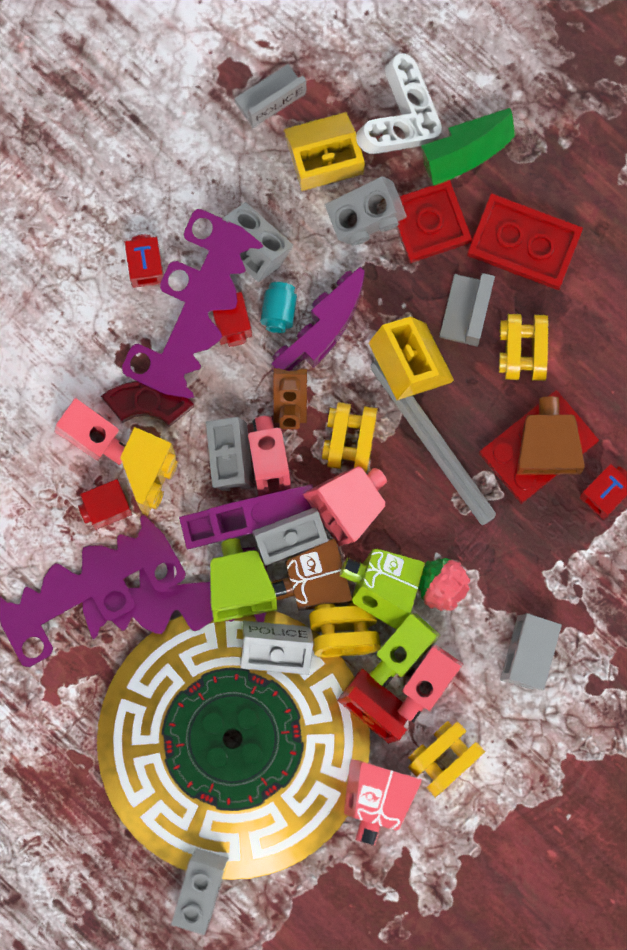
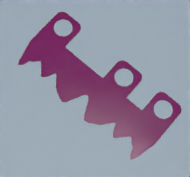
[122,209,264,398]
[0,515,186,667]
[81,547,267,640]

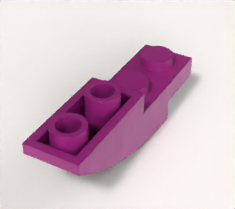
[271,267,365,372]
[179,484,313,550]

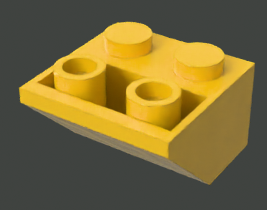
[284,112,365,191]
[368,316,454,400]
[120,427,178,516]

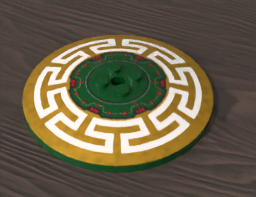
[97,611,370,879]

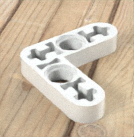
[356,54,442,154]

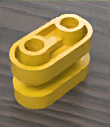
[499,314,548,381]
[322,402,378,473]
[309,603,381,657]
[408,721,486,798]

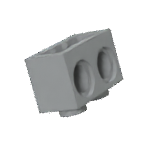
[325,176,407,246]
[222,202,294,282]
[171,848,229,935]

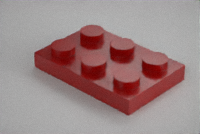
[467,193,583,290]
[479,390,599,505]

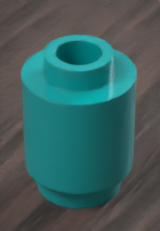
[260,282,297,333]

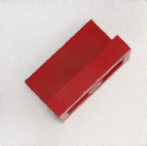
[337,668,408,744]

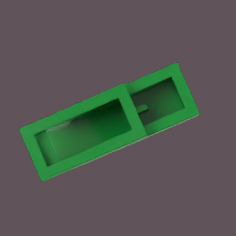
[421,108,515,186]

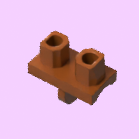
[273,368,307,429]

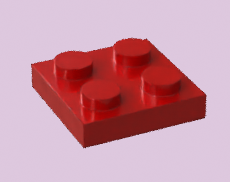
[396,180,472,264]

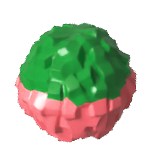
[418,558,470,611]

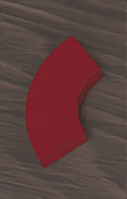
[101,381,195,427]

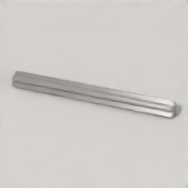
[371,360,496,525]

